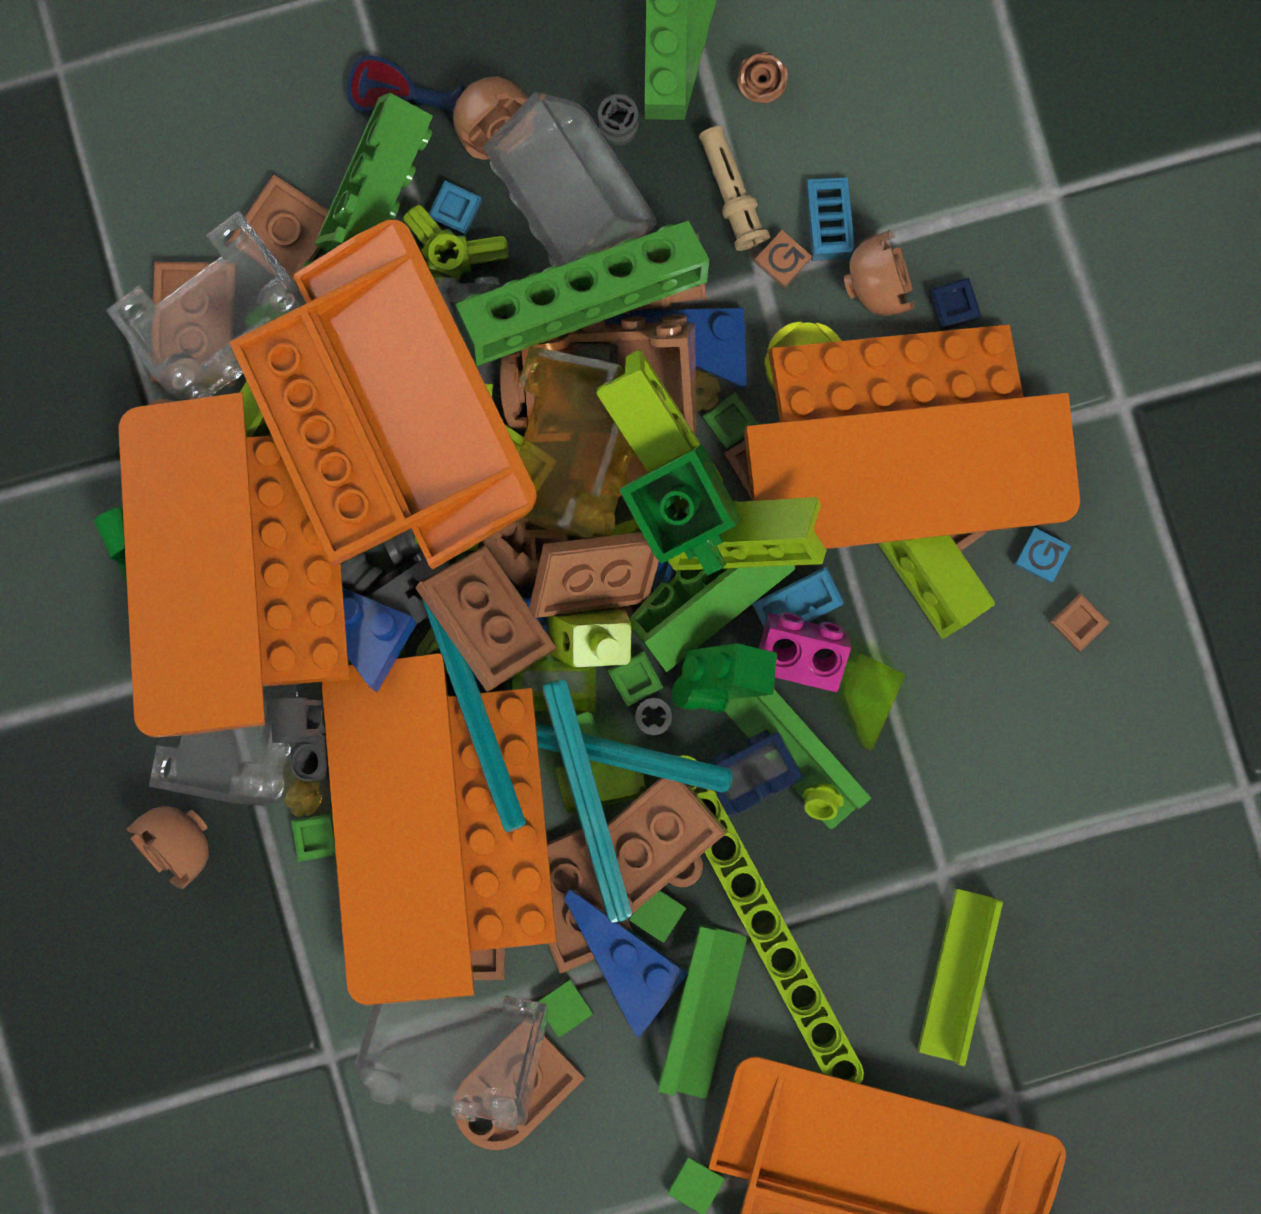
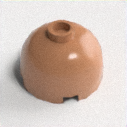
[453,76,537,160]
[844,230,915,316]
[126,806,209,889]

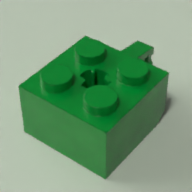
[619,444,742,576]

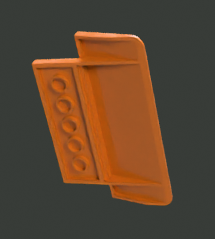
[229,220,537,570]
[744,324,1080,549]
[119,392,349,737]
[322,653,557,1005]
[708,1056,1066,1214]

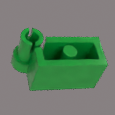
[672,643,777,713]

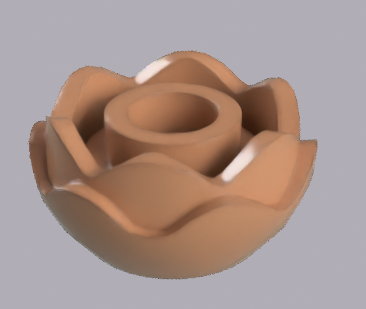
[737,52,788,104]

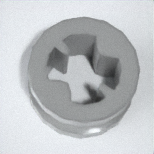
[635,698,672,735]

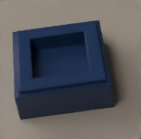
[929,277,981,330]

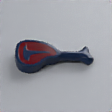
[347,55,465,117]

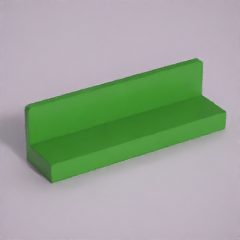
[725,689,871,829]
[658,924,747,1098]

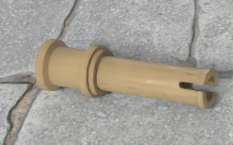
[699,126,770,251]

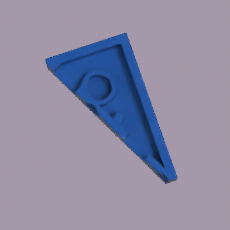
[605,308,746,389]
[342,588,417,692]
[564,886,687,1037]

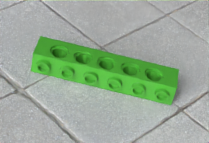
[455,220,709,366]

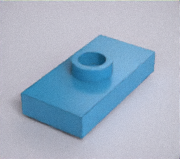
[752,566,845,627]

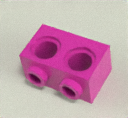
[758,612,851,692]

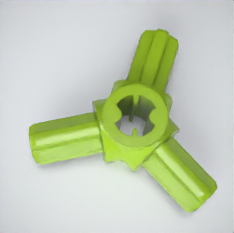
[403,205,509,300]

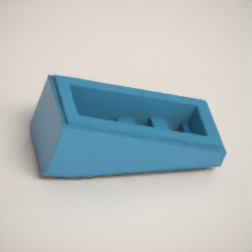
[807,177,854,261]

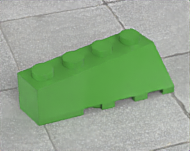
[645,0,717,120]
[314,93,433,252]
[629,500,796,672]

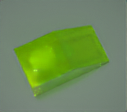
[840,654,906,751]

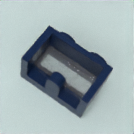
[710,730,806,817]

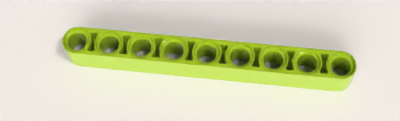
[679,755,864,1084]

